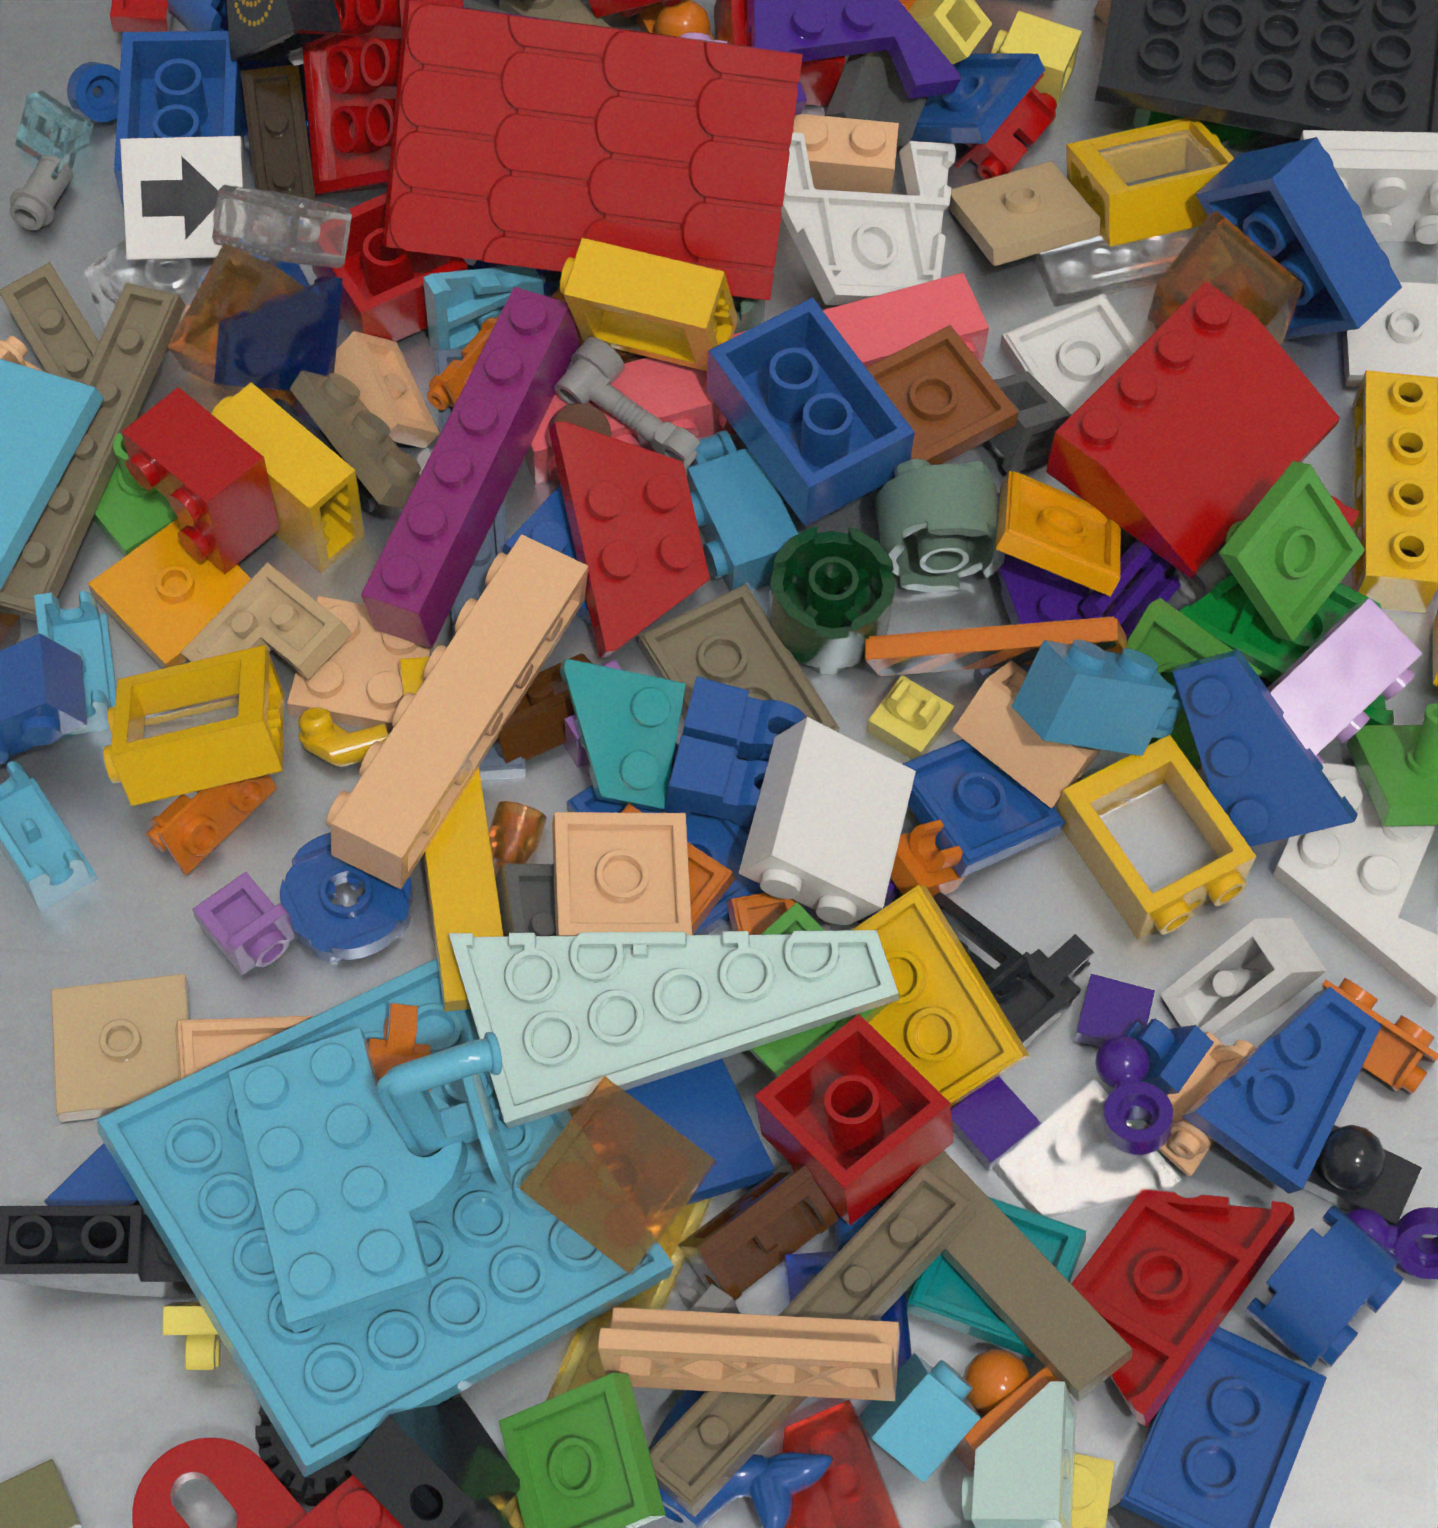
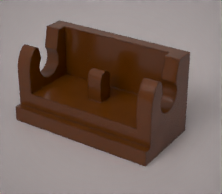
[678,1164,839,1301]

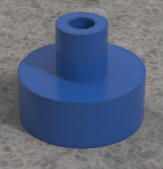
[67,62,120,122]

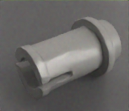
[9,155,74,230]

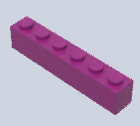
[361,287,580,648]

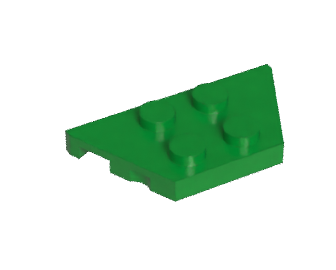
[1179,574,1394,726]

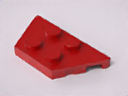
[548,421,710,658]
[1071,1189,1295,1427]

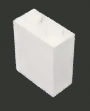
[738,717,916,926]

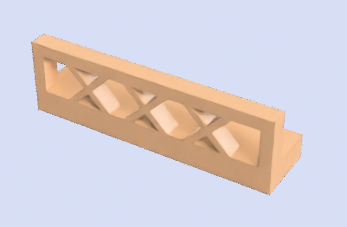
[598,1307,900,1401]

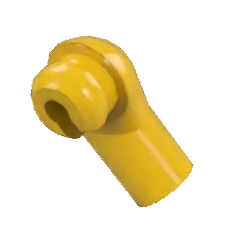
[298,707,388,767]

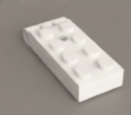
[1299,130,1438,244]

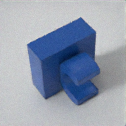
[1124,1018,1214,1095]

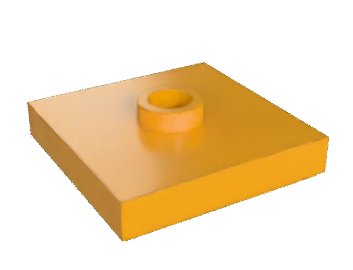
[996,471,1121,596]
[88,518,251,669]

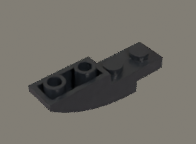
[0,1205,196,1298]

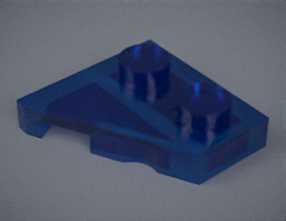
[214,276,343,391]

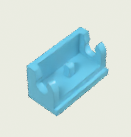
[34,591,117,737]
[0,761,98,912]

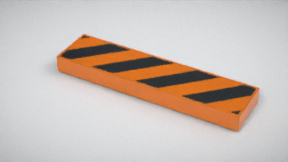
[865,617,1127,676]

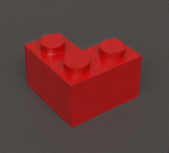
[121,387,280,574]

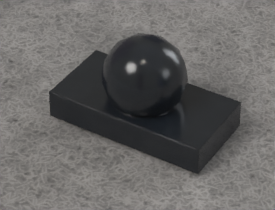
[1303,1125,1422,1226]

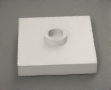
[1342,282,1438,387]

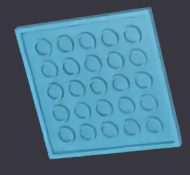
[97,958,674,1478]

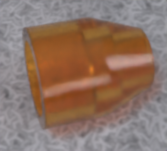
[489,801,547,867]

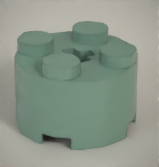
[875,459,1005,592]

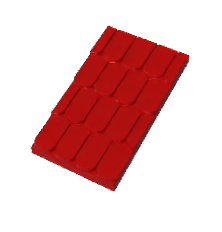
[382,0,803,301]

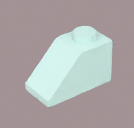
[962,1381,1076,1528]

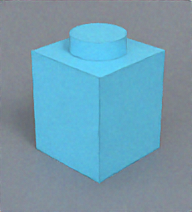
[859,1352,981,1483]

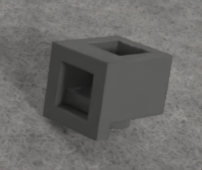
[989,371,1071,473]

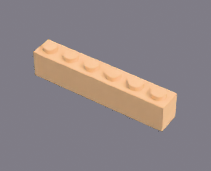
[326,534,589,889]

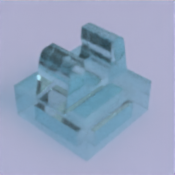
[15,90,93,174]

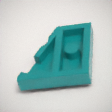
[560,659,686,811]

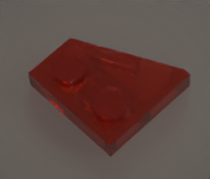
[782,1400,903,1528]

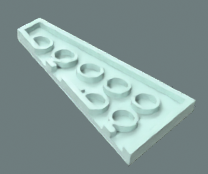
[449,930,899,1128]

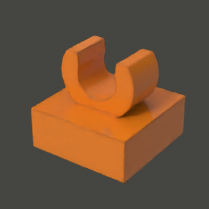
[890,820,966,897]

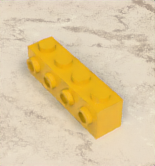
[1352,370,1438,613]

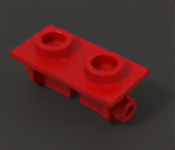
[954,73,1057,180]

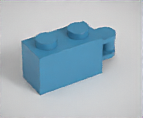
[687,430,798,592]
[1011,639,1184,756]

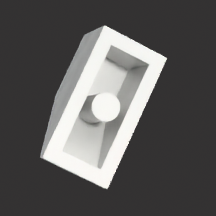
[1160,917,1327,1039]

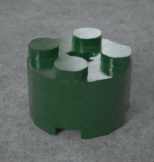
[767,526,896,675]

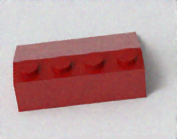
[303,0,463,195]
[1046,281,1340,579]

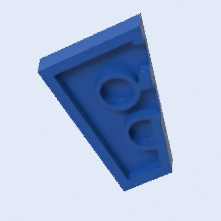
[1173,649,1358,847]
[1182,987,1382,1194]

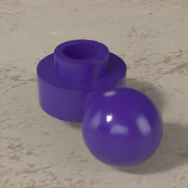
[1095,1036,1173,1155]
[1345,1207,1438,1279]

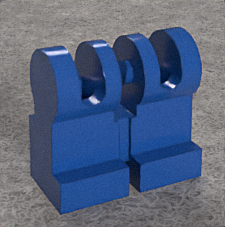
[664,676,807,829]

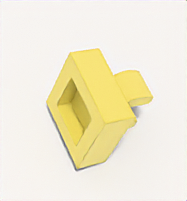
[866,675,955,759]
[163,1302,221,1370]

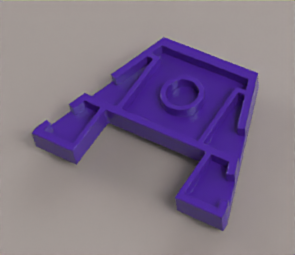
[747,0,961,115]

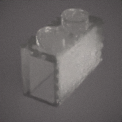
[212,184,352,268]

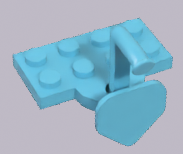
[228,1027,512,1333]

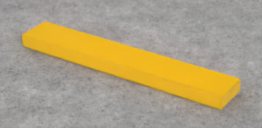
[399,656,504,1012]

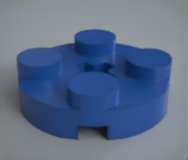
[280,832,413,963]

